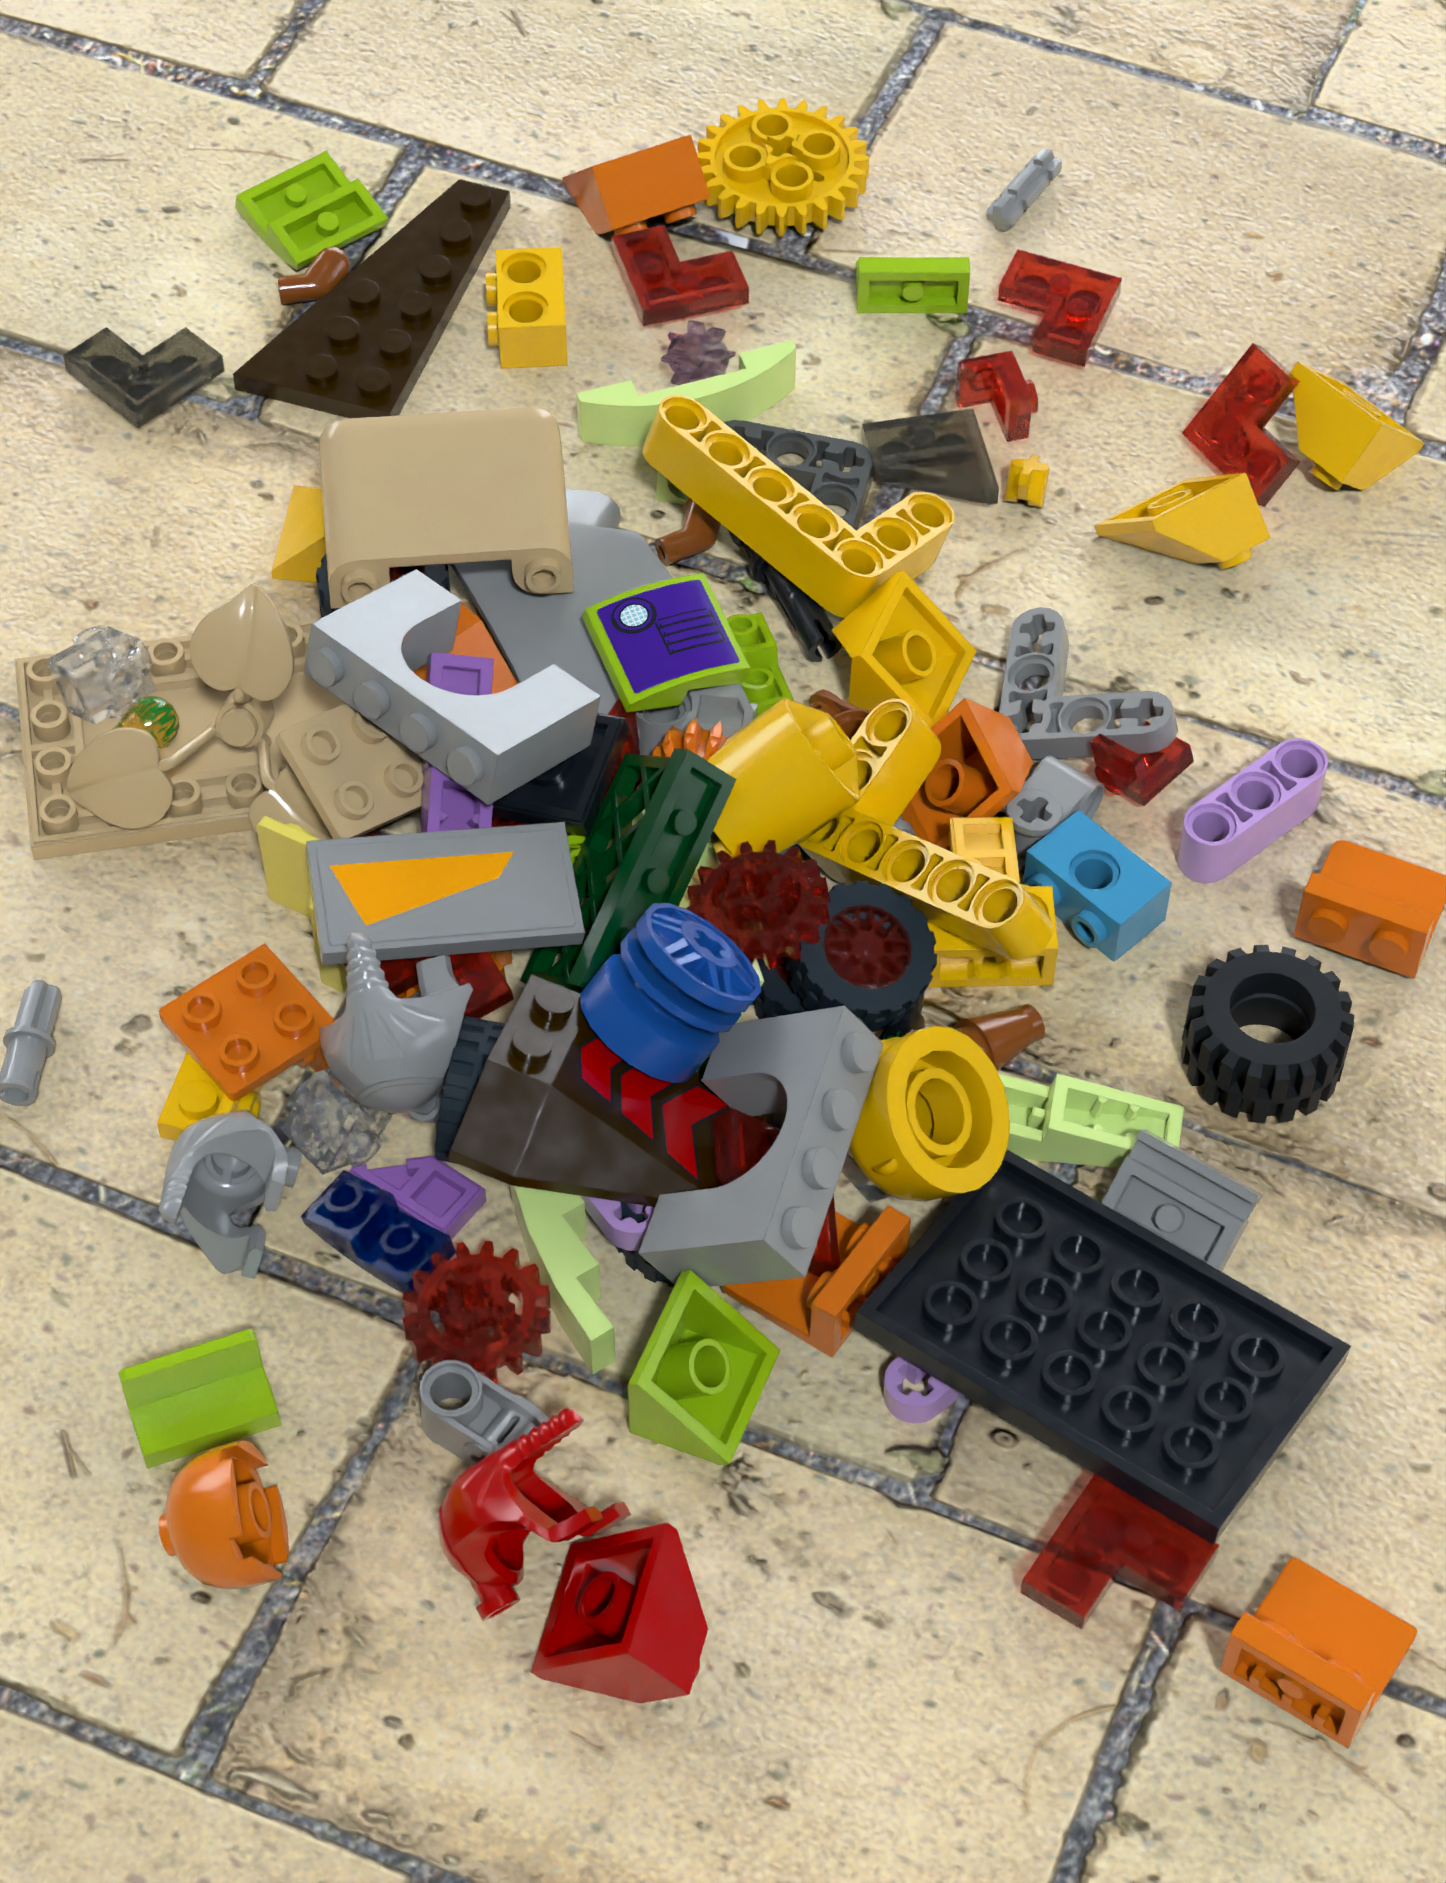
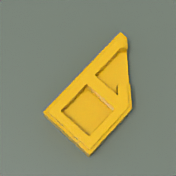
[949,817,1020,883]

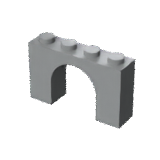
[304,569,601,805]
[638,1006,884,1287]

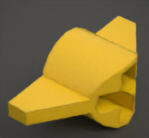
[1003,455,1050,507]

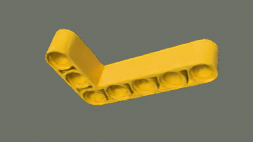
[643,395,955,618]
[797,698,1053,961]

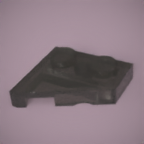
[861,408,999,505]

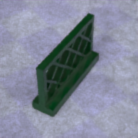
[520,748,737,994]

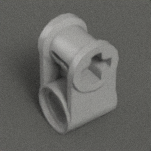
[1006,755,1105,871]
[419,1360,549,1466]

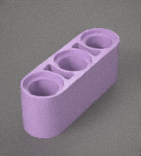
[1177,738,1328,883]

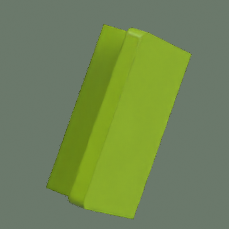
[856,257,970,313]
[118,1329,281,1469]

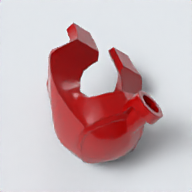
[438,1408,631,1621]

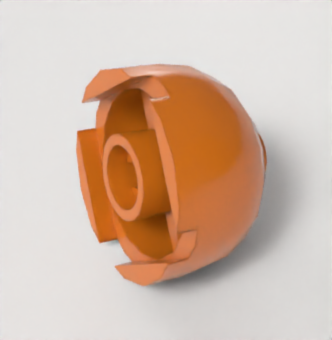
[158,1440,289,1589]

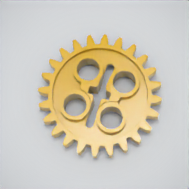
[697,98,869,236]

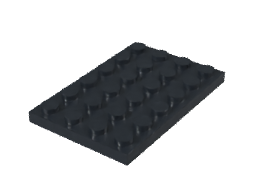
[853,1149,1351,1545]

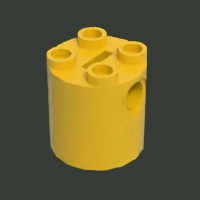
[707,697,860,876]

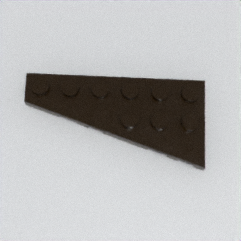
[233,179,511,419]

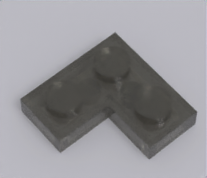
[63,327,225,429]

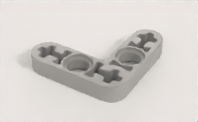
[999,607,1178,760]

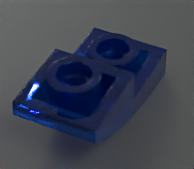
[301,1170,456,1299]

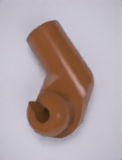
[277,247,350,304]
[655,498,721,566]

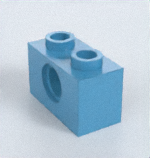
[1023,810,1172,962]

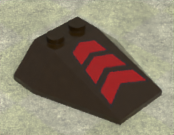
[447,974,764,1207]

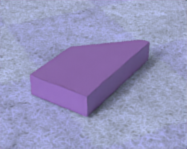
[347,1156,486,1247]

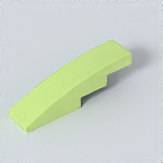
[998,1073,1184,1167]
[509,1185,616,1374]

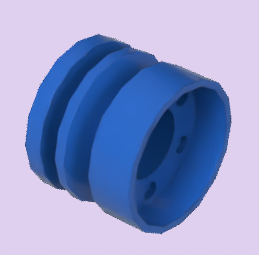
[580,903,761,1083]

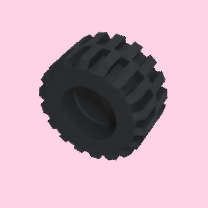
[1181,945,1354,1124]

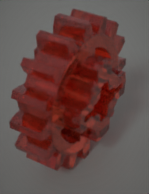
[686,840,830,969]
[402,1241,551,1384]

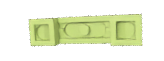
[577,340,796,446]

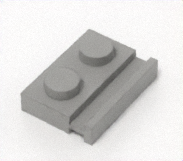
[1101,1129,1263,1272]

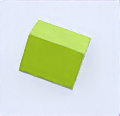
[628,1269,781,1466]

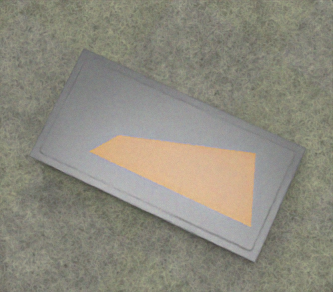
[306,822,585,965]

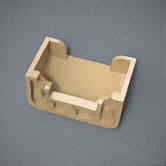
[319,407,574,609]

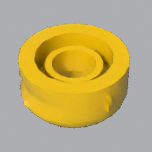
[849,1026,1010,1202]

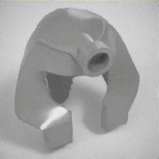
[319,932,474,1123]
[159,1110,303,1279]

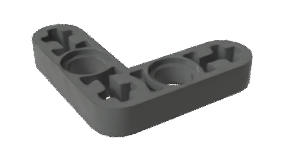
[724,420,873,530]

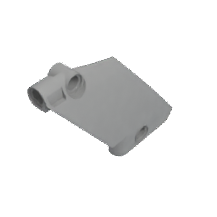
[450,488,757,756]

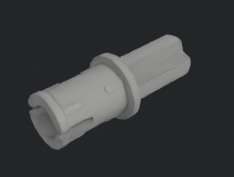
[0,980,62,1106]

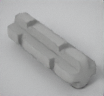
[986,149,1062,231]

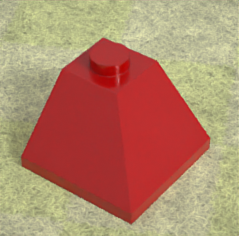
[531,1522,708,1704]

